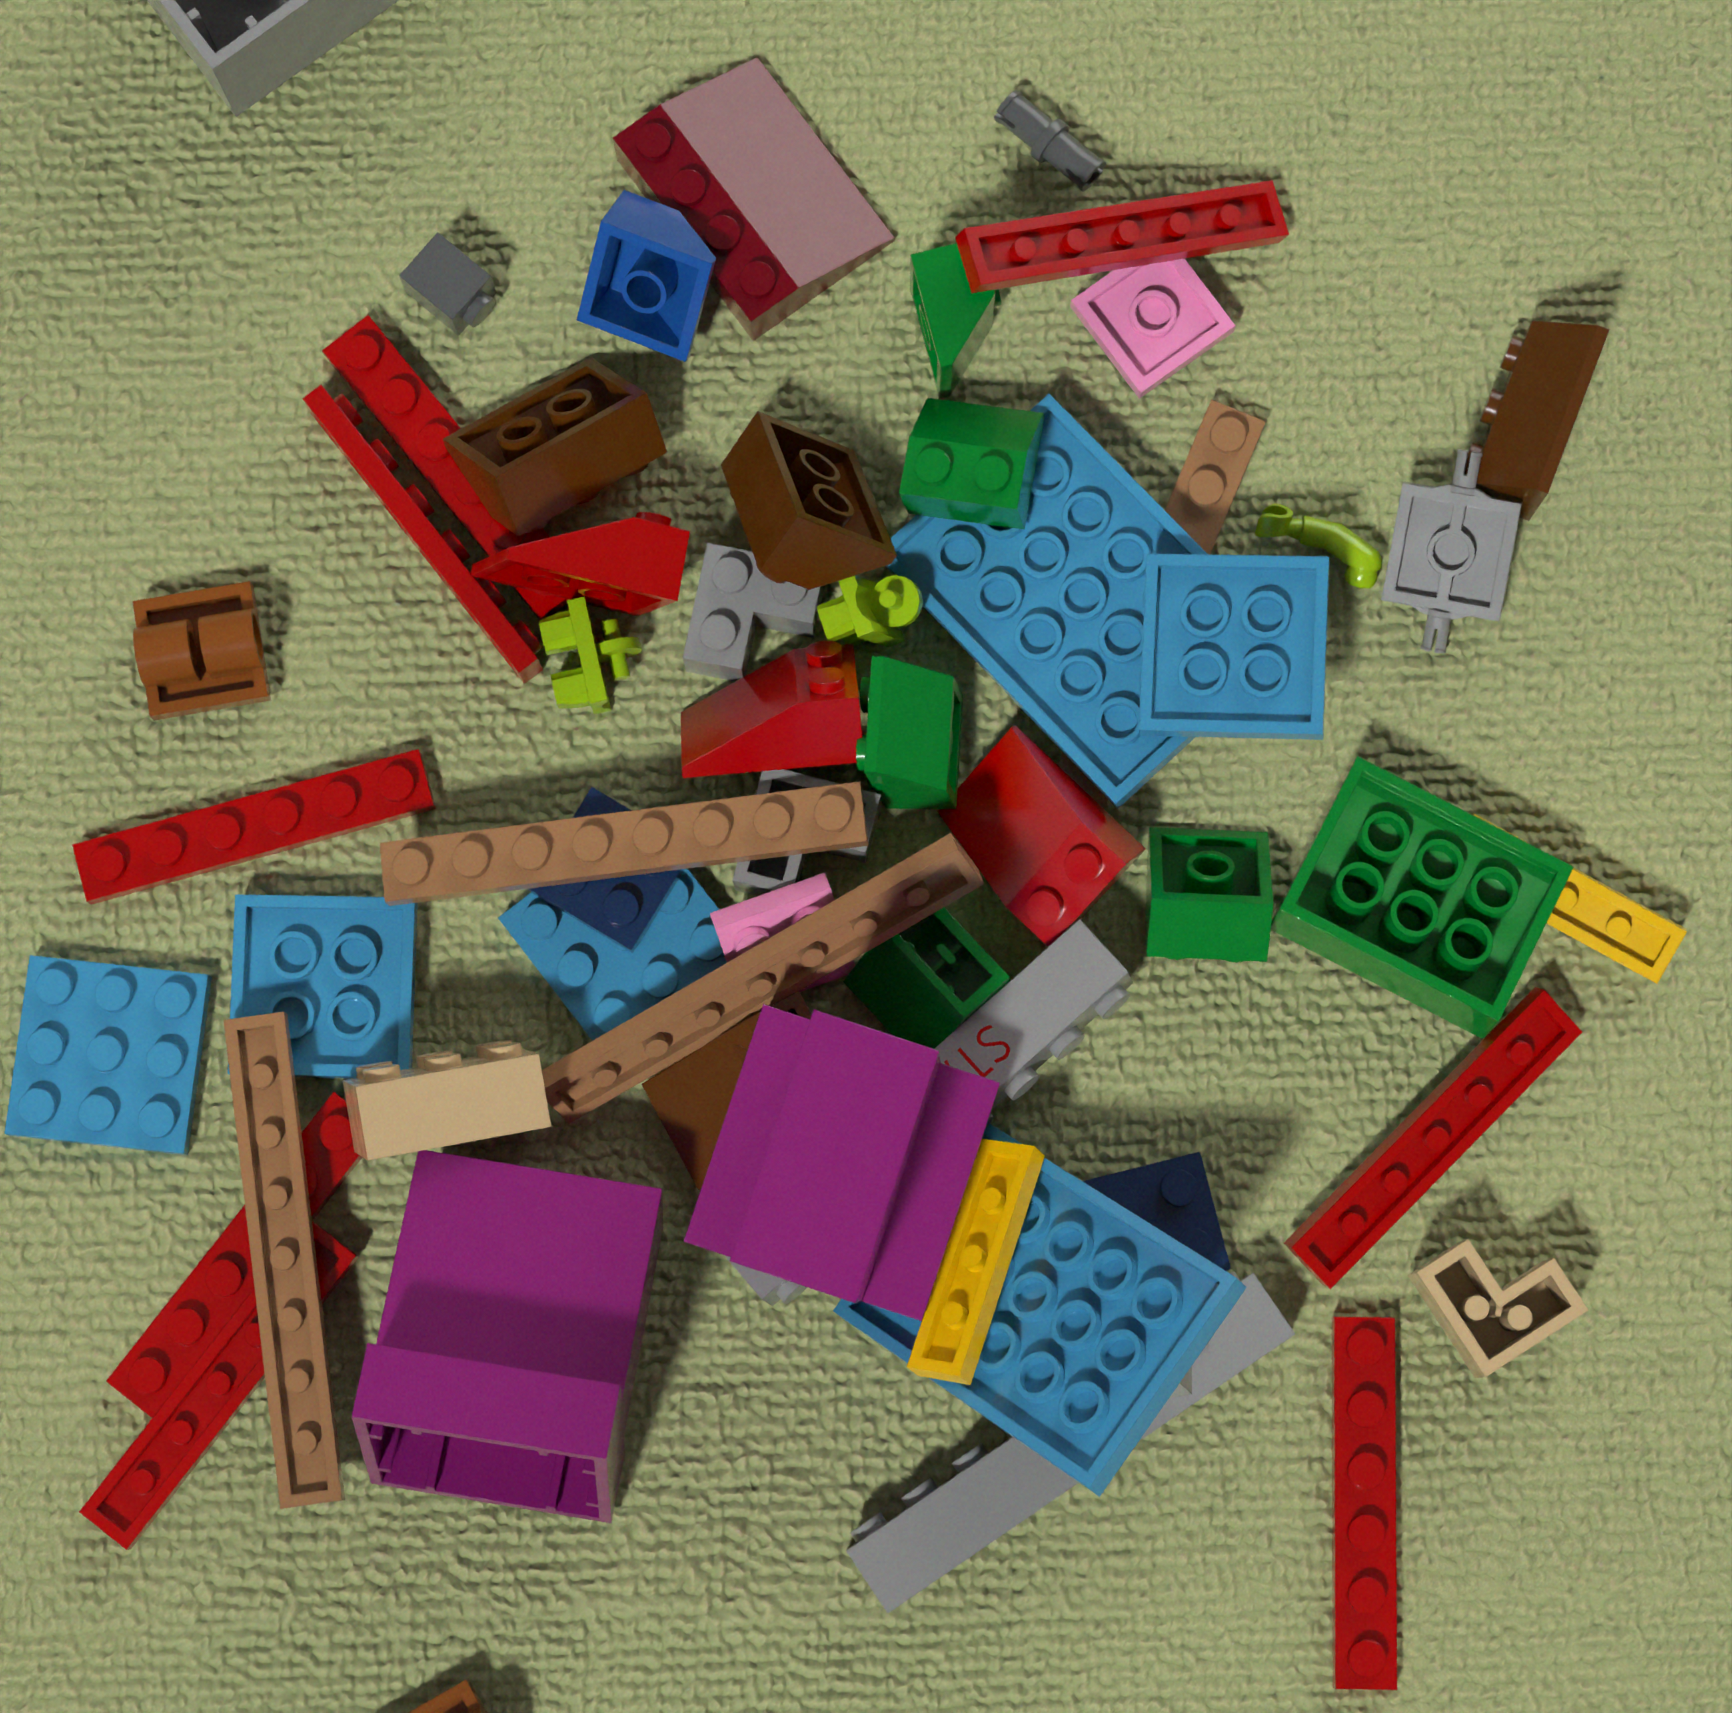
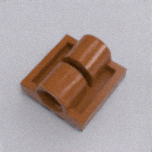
[133,581,271,721]

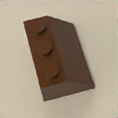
[1465,321,1610,521]
[443,357,667,537]
[721,411,897,590]

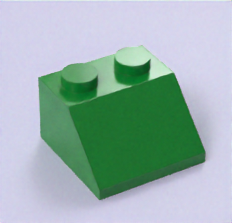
[910,243,1003,399]
[899,398,1044,530]
[1145,827,1274,963]

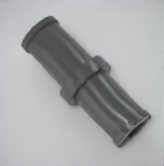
[994,90,1106,192]

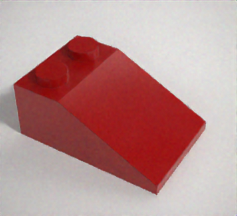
[470,512,690,616]
[681,641,862,778]
[937,725,1146,947]

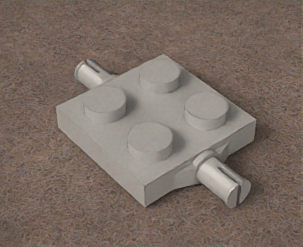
[1381,449,1523,653]

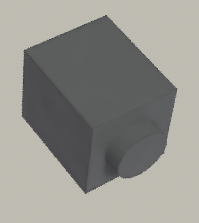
[399,232,497,336]

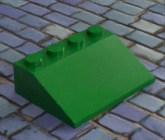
[1271,756,1574,1039]

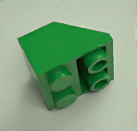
[856,656,963,809]
[843,907,1011,1049]

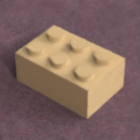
[343,1040,551,1160]

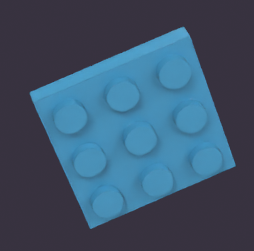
[1139,554,1330,740]
[498,809,727,1041]
[228,894,418,1078]
[5,955,212,1155]

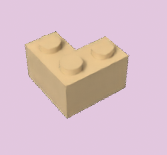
[1408,1239,1588,1378]

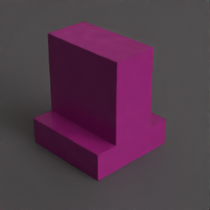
[684,1004,1000,1321]
[351,1150,663,1523]

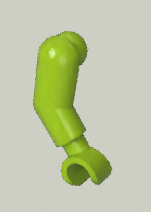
[1254,504,1382,589]

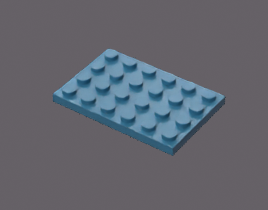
[885,394,1208,809]
[833,1124,1247,1497]

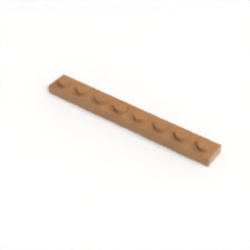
[1058,399,1266,808]
[380,782,869,906]
[542,833,984,1124]
[223,1012,345,1509]

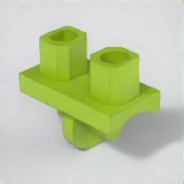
[816,575,923,647]
[538,597,642,714]

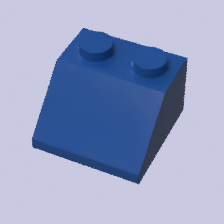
[577,190,716,362]

